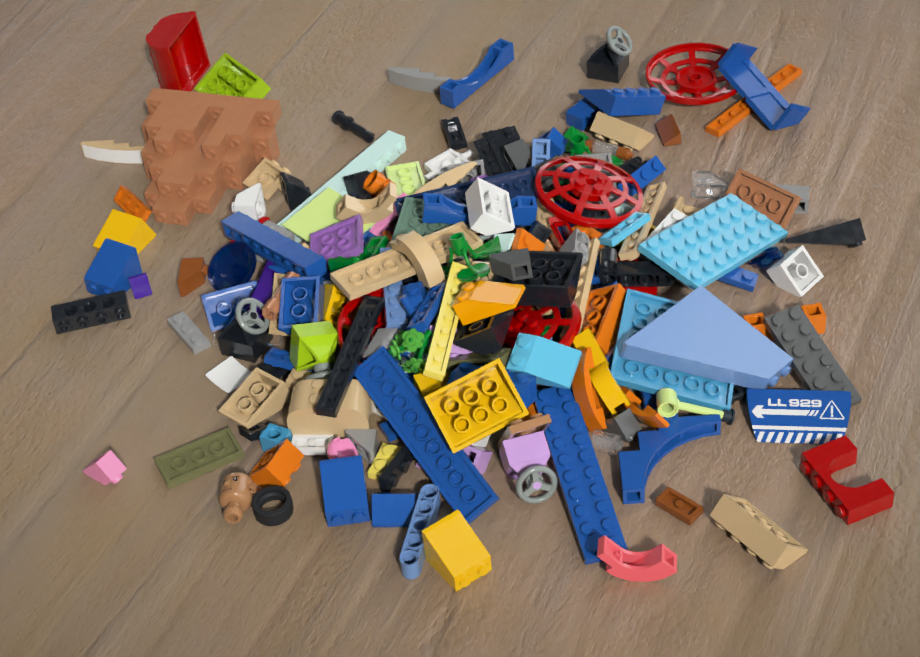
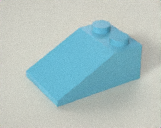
[506,333,582,389]

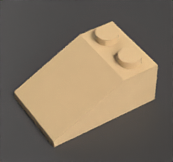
[218,367,292,429]

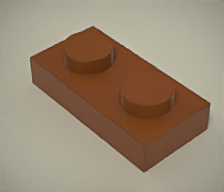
[655,486,703,525]

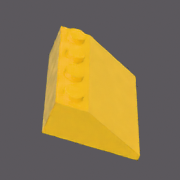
[424,358,529,454]

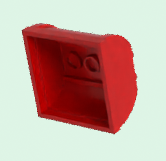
[146,11,211,92]

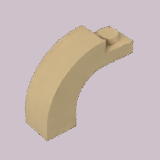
[336,182,398,224]
[390,231,446,288]

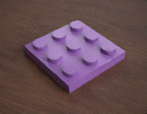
[310,214,364,268]

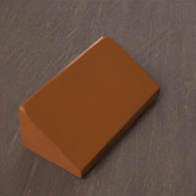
[655,114,681,146]

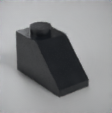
[280,172,311,210]

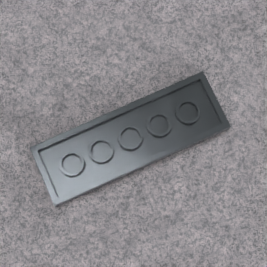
[763,305,862,407]

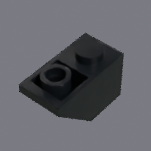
[343,170,370,199]

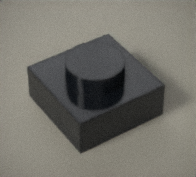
[239,422,267,442]

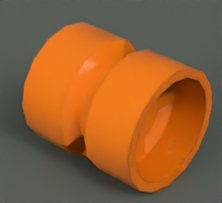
[363,170,397,197]

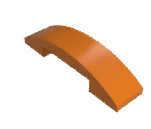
[572,347,607,432]
[619,385,670,428]

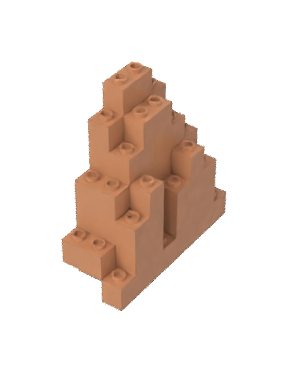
[141,88,282,226]

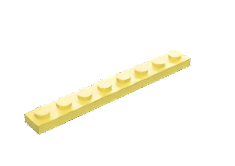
[422,261,468,381]

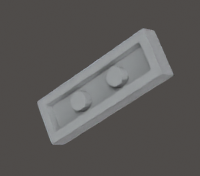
[166,311,211,355]

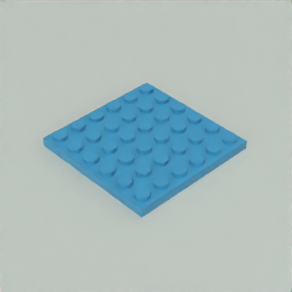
[610,288,734,411]

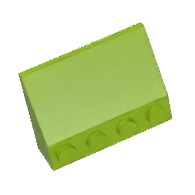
[194,52,271,99]

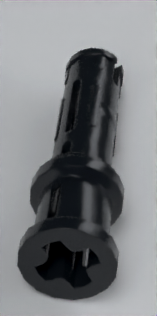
[332,110,375,143]

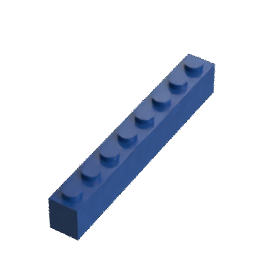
[221,211,328,277]

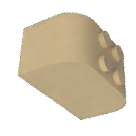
[287,379,376,439]

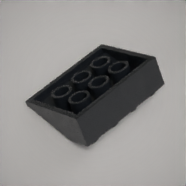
[493,250,583,308]

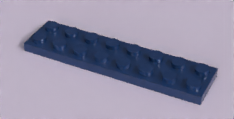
[394,166,538,218]

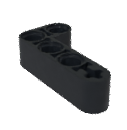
[600,247,676,287]

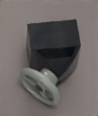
[587,26,633,83]
[218,298,273,363]

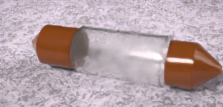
[585,139,634,160]

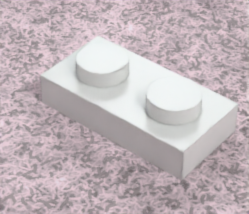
[291,434,334,455]

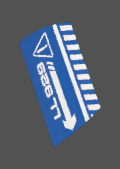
[747,389,851,444]

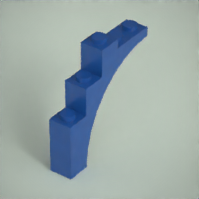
[619,412,721,504]

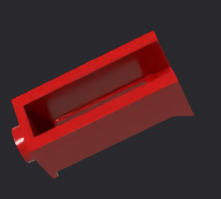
[548,216,573,252]

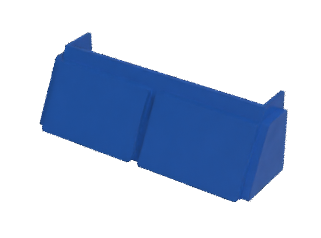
[718,42,811,130]

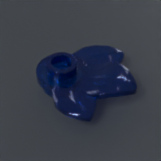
[747,247,784,269]

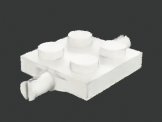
[423,148,473,182]

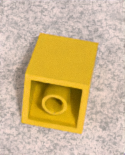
[93,209,157,254]
[422,509,492,592]

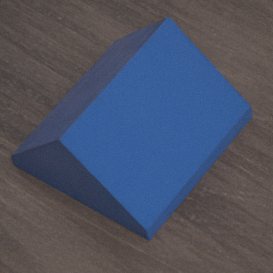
[372,492,419,527]

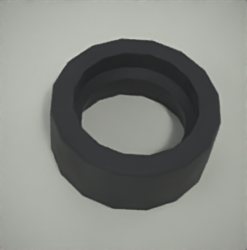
[252,486,294,526]

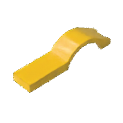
[573,328,631,415]

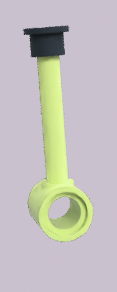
[656,388,735,425]

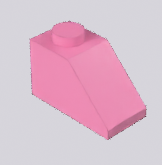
[82,450,127,485]

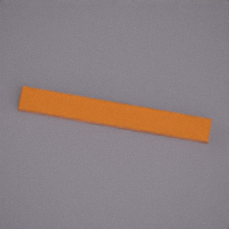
[705,63,802,138]

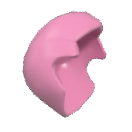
[327,437,358,459]

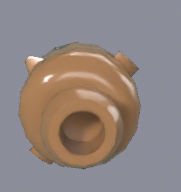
[219,472,256,524]

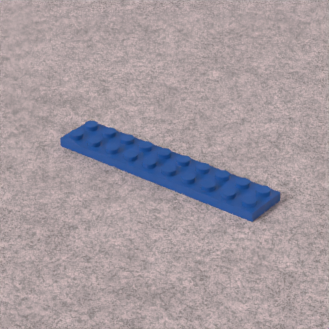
[354,346,500,524]
[534,384,628,565]

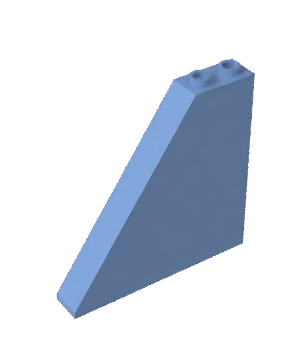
[620,285,793,389]

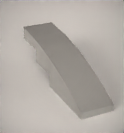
[388,67,451,94]

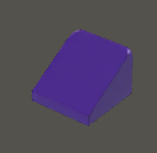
[128,273,152,299]

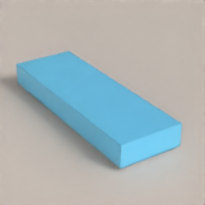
[599,211,651,247]

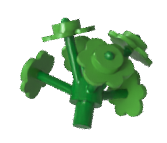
[388,328,433,374]

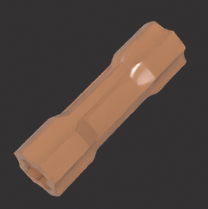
[262,271,301,321]

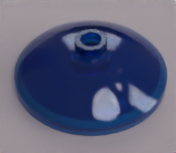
[208,241,257,291]

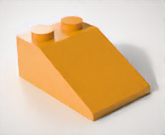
[452,280,525,326]

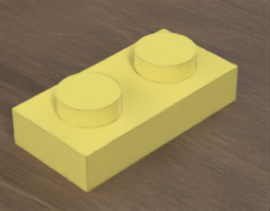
[367,443,402,480]

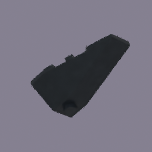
[785,218,866,248]

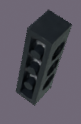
[51,290,131,334]

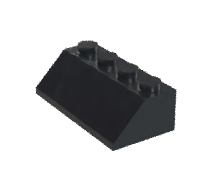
[454,309,514,355]

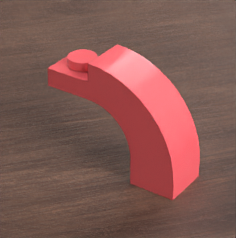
[597,535,677,582]

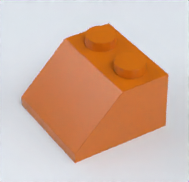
[248,439,305,487]

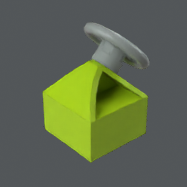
[289,321,338,380]

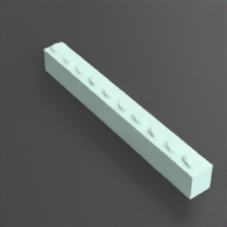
[277,130,406,243]

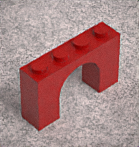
[799,435,895,526]

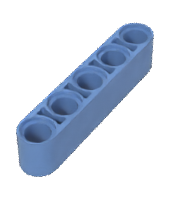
[399,484,441,579]

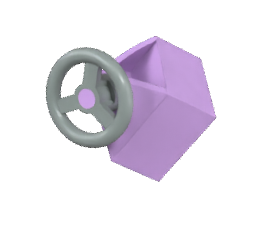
[499,431,557,504]

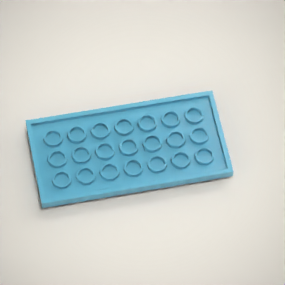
[638,193,788,290]

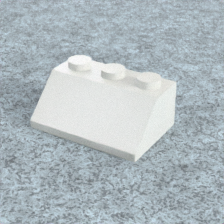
[465,177,515,236]

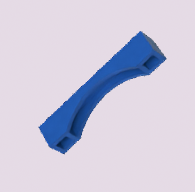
[439,38,514,108]
[421,193,537,226]

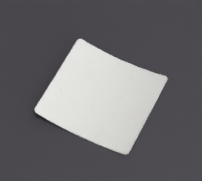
[205,356,252,393]

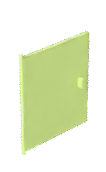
[281,187,377,243]

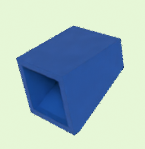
[84,238,143,296]
[319,455,370,527]

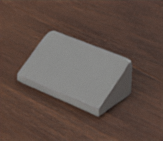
[363,328,398,358]

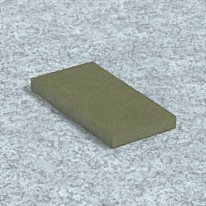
[153,427,245,489]

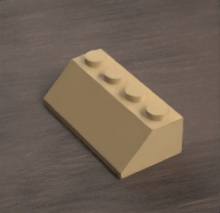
[710,494,808,570]

